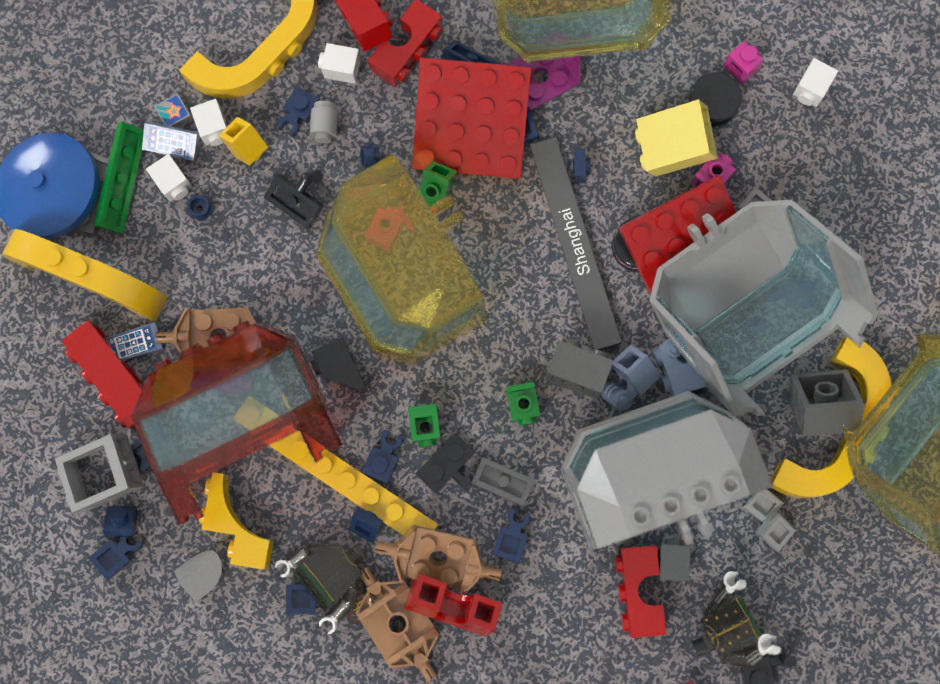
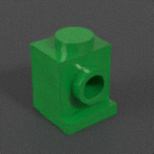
[417,160,457,208]
[506,382,540,427]
[408,404,441,448]

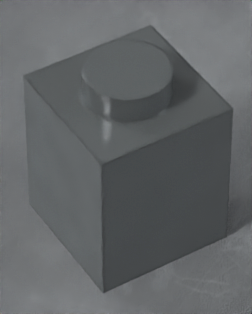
[657,539,691,582]

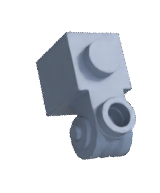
[652,339,707,397]
[601,345,661,410]

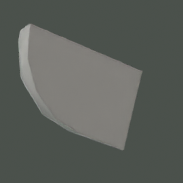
[174,551,222,602]

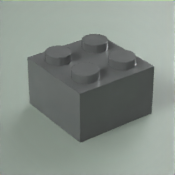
[545,339,614,400]
[788,369,864,436]

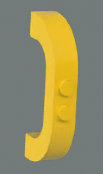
[179,0,317,99]
[1,229,168,322]
[770,336,892,498]

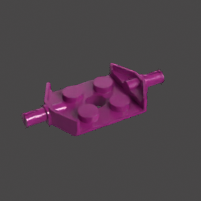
[502,35,595,111]

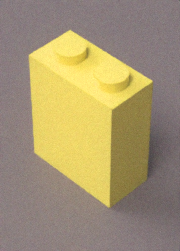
[635,99,718,176]

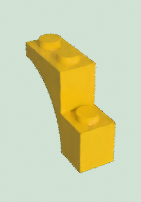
[199,472,274,570]

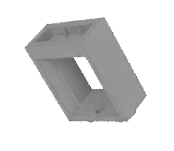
[55,434,144,513]

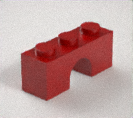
[367,0,444,88]
[615,545,667,638]
[404,574,502,637]

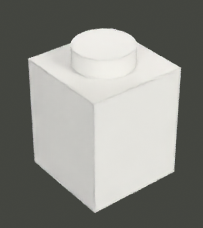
[318,43,361,84]
[793,58,838,107]
[190,99,228,146]
[146,154,192,202]

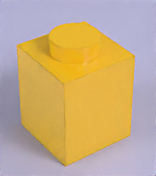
[218,117,268,166]

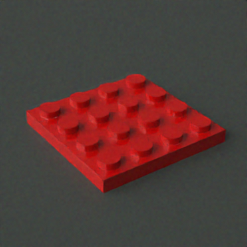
[412,57,531,179]
[618,176,736,296]

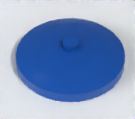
[0,133,100,240]

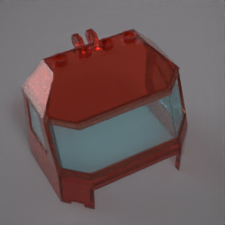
[131,320,343,524]

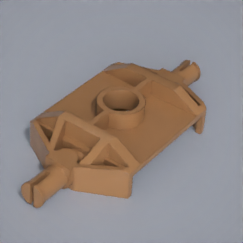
[155,306,280,365]
[374,525,502,595]
[356,567,439,682]

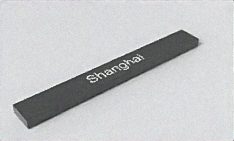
[530,137,622,350]

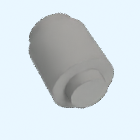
[309,101,338,144]

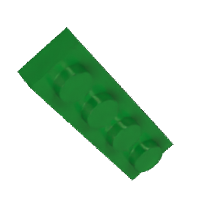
[93,121,144,234]

